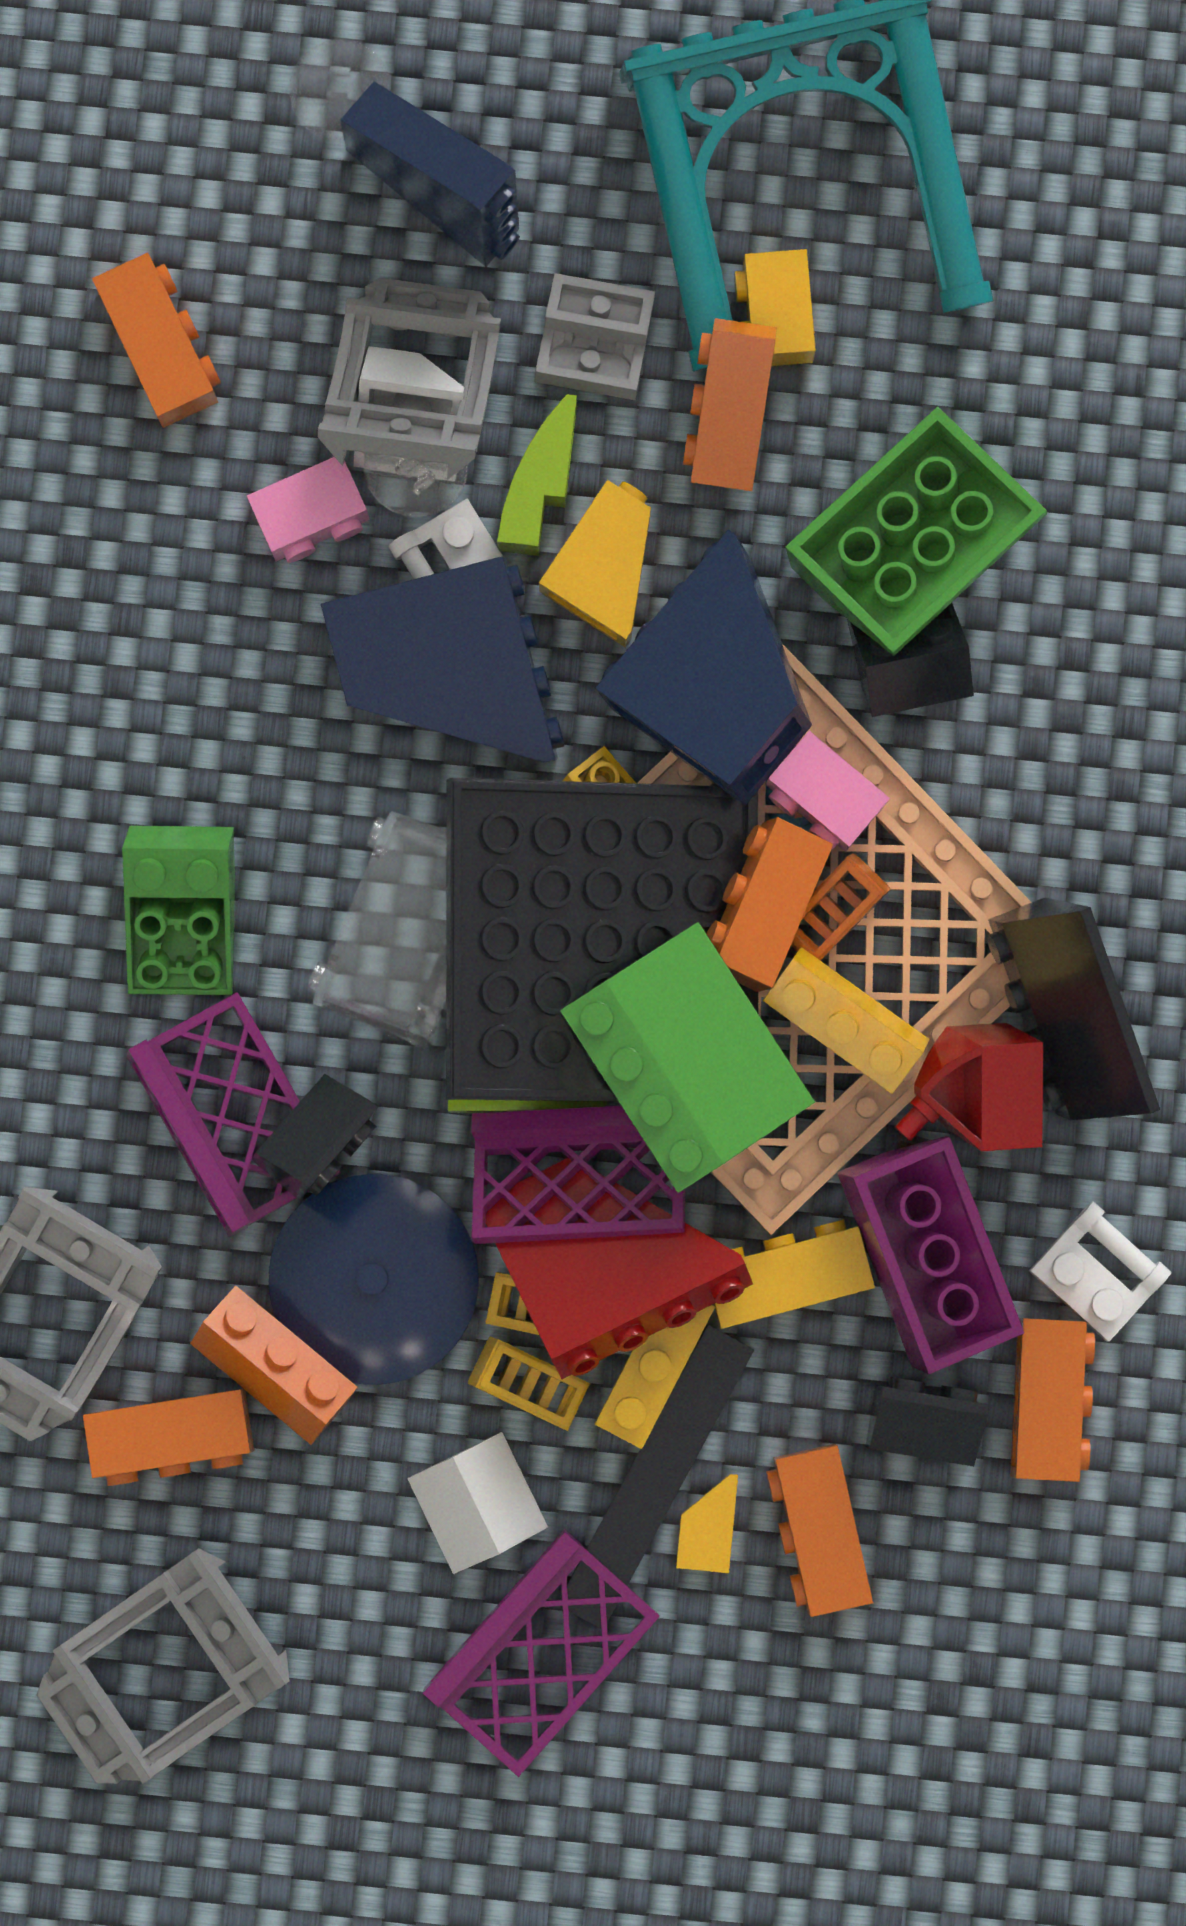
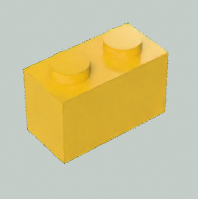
[734,249,816,366]

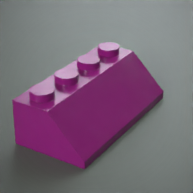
[837,1136,1024,1375]

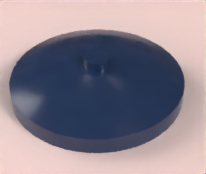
[268,1174,479,1385]

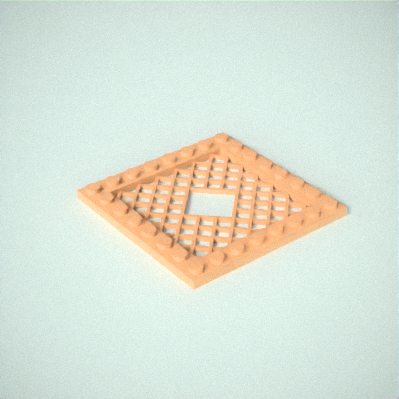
[637,645,1032,1235]

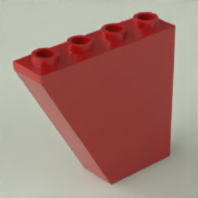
[486,1158,753,1379]

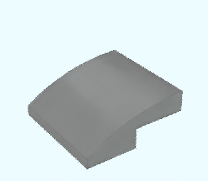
[534,273,655,400]

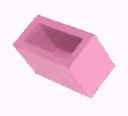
[247,457,370,563]
[766,731,890,852]

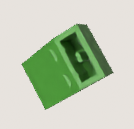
[122,826,235,995]

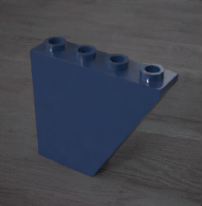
[340,81,520,267]
[595,530,812,806]
[321,556,564,763]

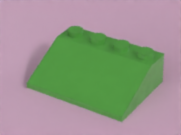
[785,406,1047,656]
[560,922,815,1193]

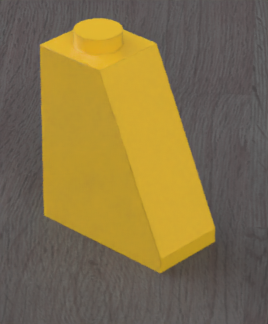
[539,479,651,648]

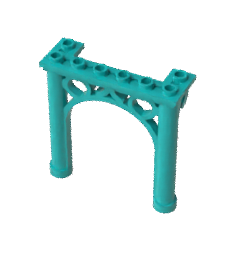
[619,0,994,372]

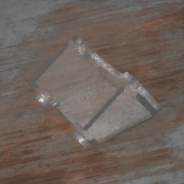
[307,811,446,1052]

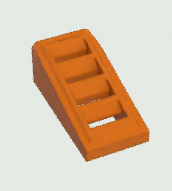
[791,853,891,961]

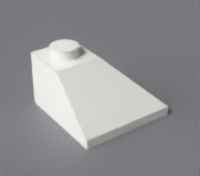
[353,346,465,481]

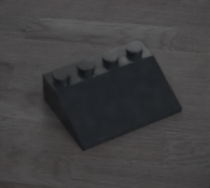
[987,897,1160,1120]

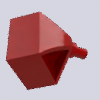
[895,1023,1043,1151]

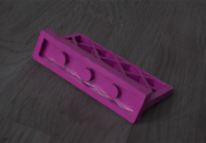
[126,992,341,1238]
[471,1106,686,1244]
[423,1529,660,1777]

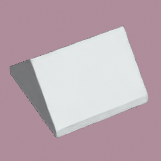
[407,1432,548,1574]

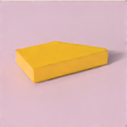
[676,1474,738,1573]

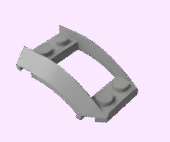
[318,278,501,480]
[0,1187,162,1441]
[36,1548,290,1784]

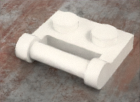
[388,498,509,579]
[1029,1201,1172,1342]

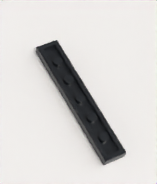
[560,1325,754,1629]

